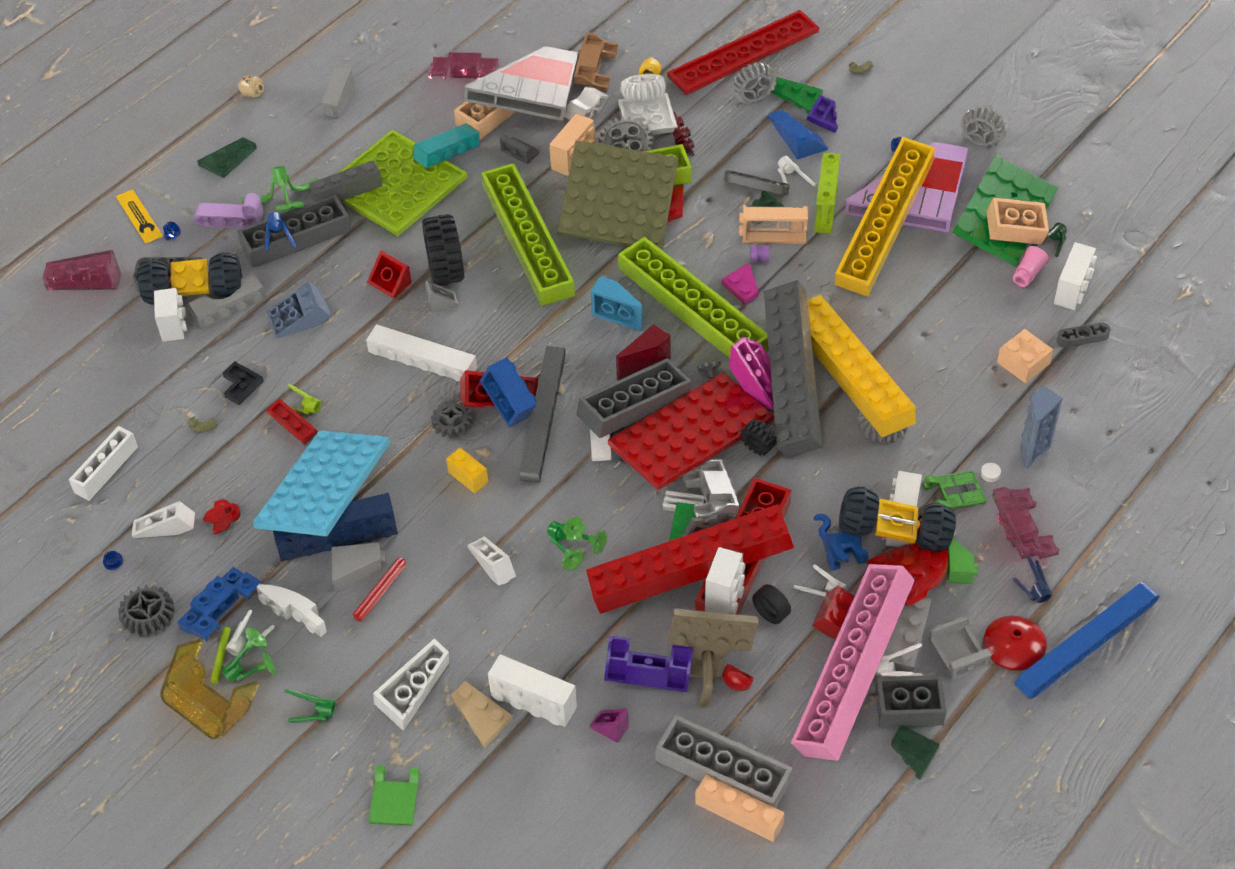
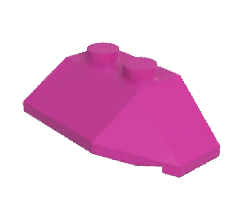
[729,337,774,410]

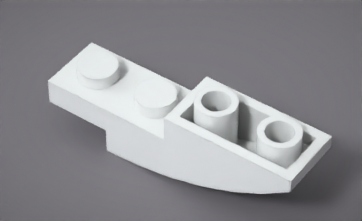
[257,584,327,637]

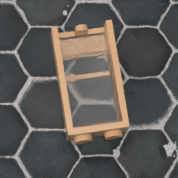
[739,206,808,244]

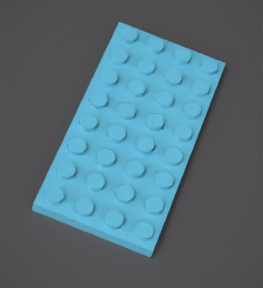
[253,430,390,536]

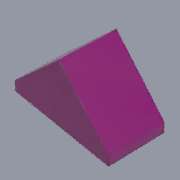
[590,709,629,743]

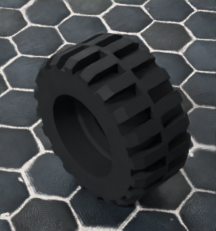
[422,214,465,285]

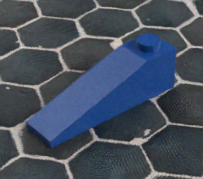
[768,110,828,160]

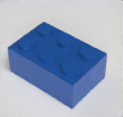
[480,357,537,428]

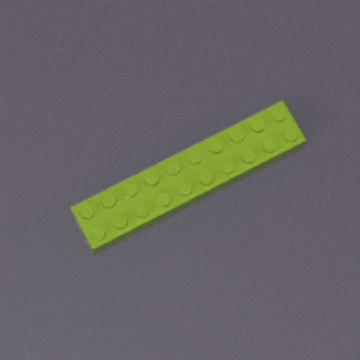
[481,163,575,306]
[618,236,769,359]

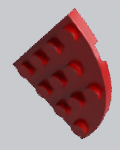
[867,541,949,607]

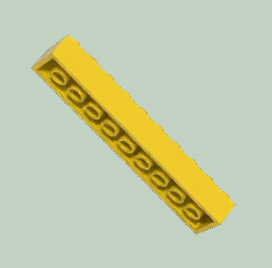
[835,137,935,297]
[807,295,916,437]

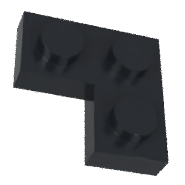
[222,361,264,405]

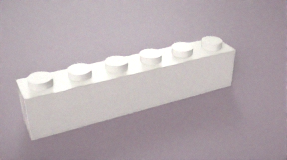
[366,324,477,381]

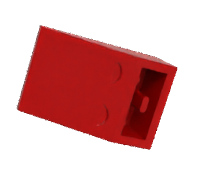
[812,585,855,639]

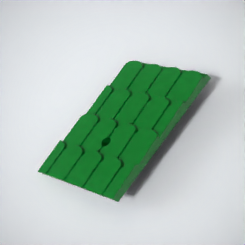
[952,155,1058,267]

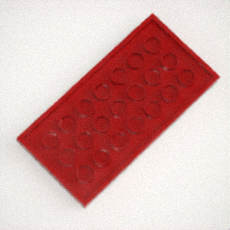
[608,372,774,491]

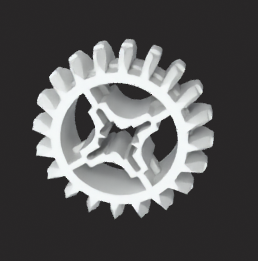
[621,74,666,101]

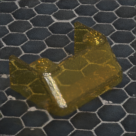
[160,639,259,739]

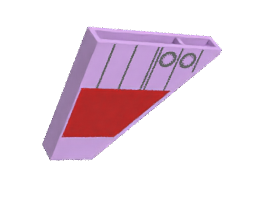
[845,142,968,233]

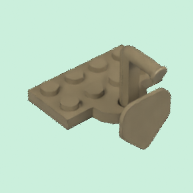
[667,609,759,708]

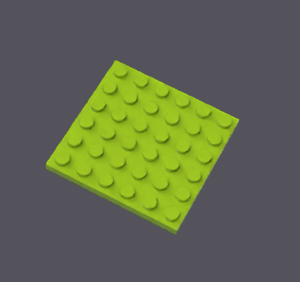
[340,129,468,237]

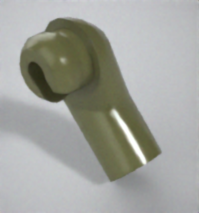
[849,61,873,74]
[188,417,217,433]

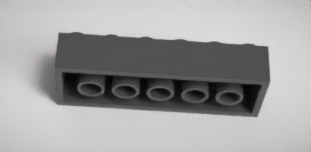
[237,194,351,268]
[576,358,692,438]

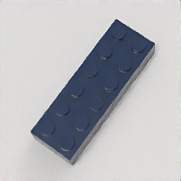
[273,493,398,561]

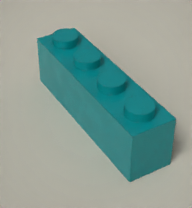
[413,123,480,168]

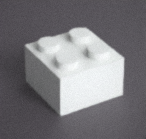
[154,288,187,342]

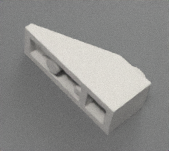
[132,501,195,538]
[467,536,516,585]

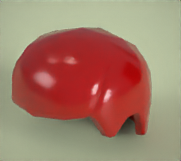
[722,664,754,692]

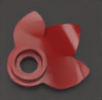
[203,499,241,534]

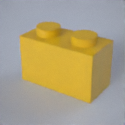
[446,447,489,494]

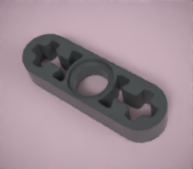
[1057,322,1111,347]

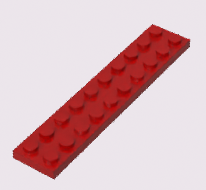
[667,10,819,95]

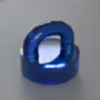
[163,221,181,241]

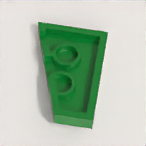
[771,77,823,114]

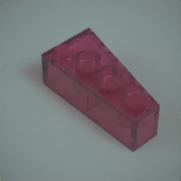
[42,250,121,290]

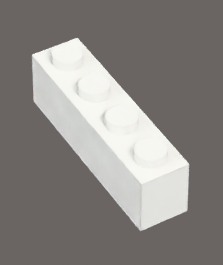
[69,426,138,501]
[885,471,922,547]

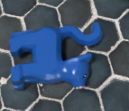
[813,513,869,571]

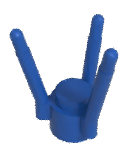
[265,213,297,250]

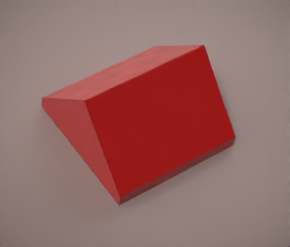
[367,250,412,298]

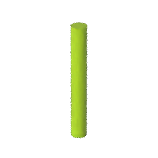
[210,627,231,684]

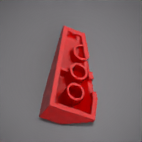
[460,370,538,408]

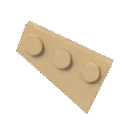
[451,681,513,749]

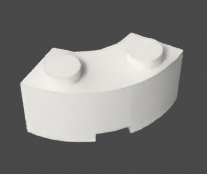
[564,87,609,120]

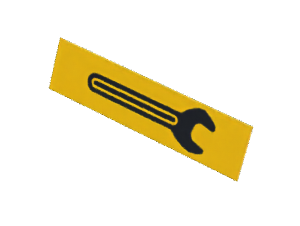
[115,189,163,244]

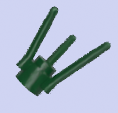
[1031,222,1067,257]

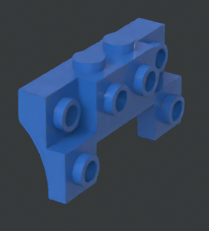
[177,567,262,642]

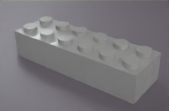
[656,715,793,808]

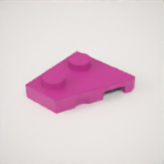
[721,263,758,305]

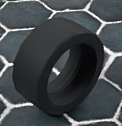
[752,584,791,624]

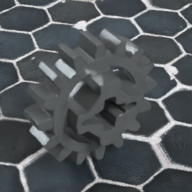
[431,401,473,438]

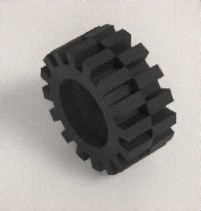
[740,419,777,456]

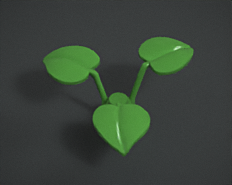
[241,166,318,211]

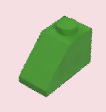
[947,539,978,584]

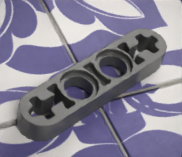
[724,170,790,195]

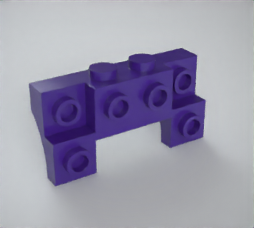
[604,636,693,692]

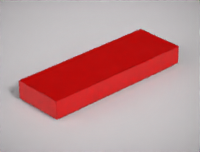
[266,398,318,445]

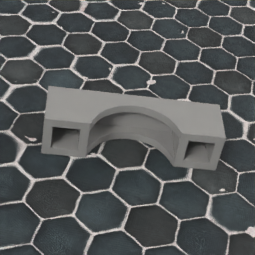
[188,274,266,328]

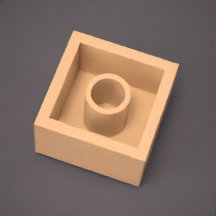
[997,329,1053,384]

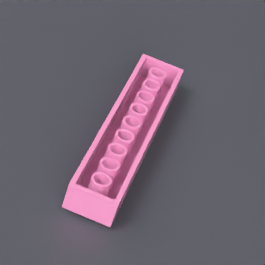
[791,564,915,761]

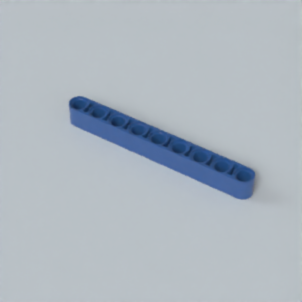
[1014,582,1160,699]

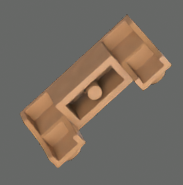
[574,33,618,92]

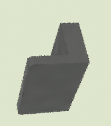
[500,135,539,164]

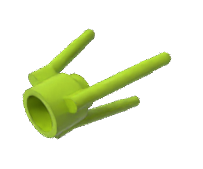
[287,384,321,416]

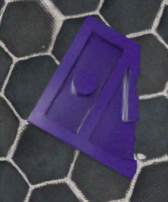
[806,95,838,133]

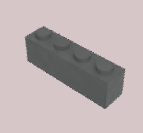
[309,161,382,202]

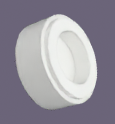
[981,463,1001,482]

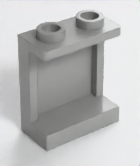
[928,616,991,680]

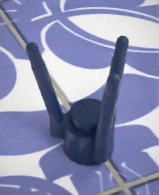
[1013,556,1053,603]

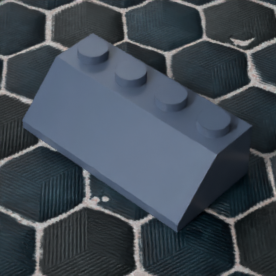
[1021,386,1063,469]

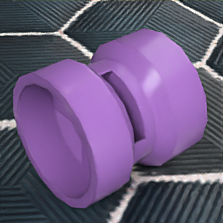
[750,245,769,263]

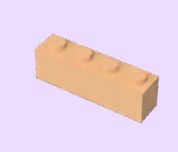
[695,774,785,842]

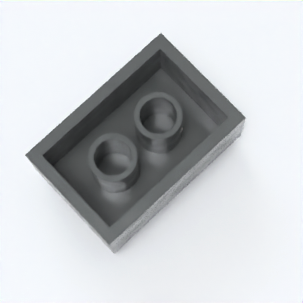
[875,675,946,727]

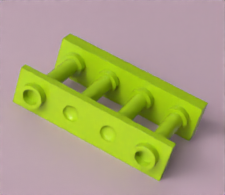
[814,152,841,234]

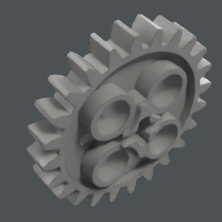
[598,116,654,152]

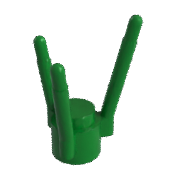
[285,689,335,722]

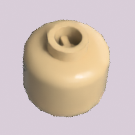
[239,76,264,98]

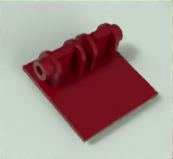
[673,111,695,156]

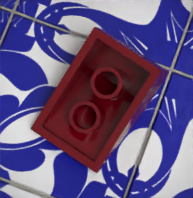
[616,324,671,381]

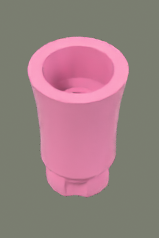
[1013,246,1049,287]

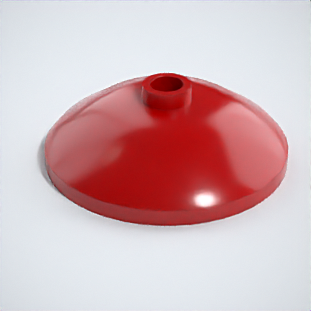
[983,615,1047,671]

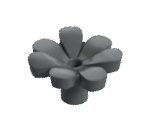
[697,361,721,379]

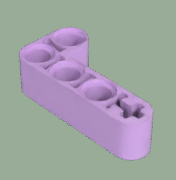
[194,193,264,228]

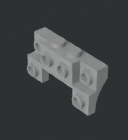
[682,459,739,517]

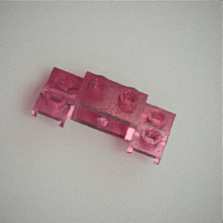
[429,52,499,79]
[992,487,1060,559]

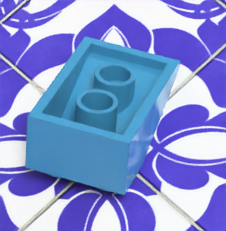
[591,276,643,332]

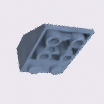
[267,282,331,338]

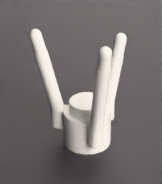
[777,156,815,191]
[793,565,847,597]
[226,610,275,656]
[876,643,923,677]

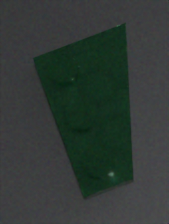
[197,137,257,178]

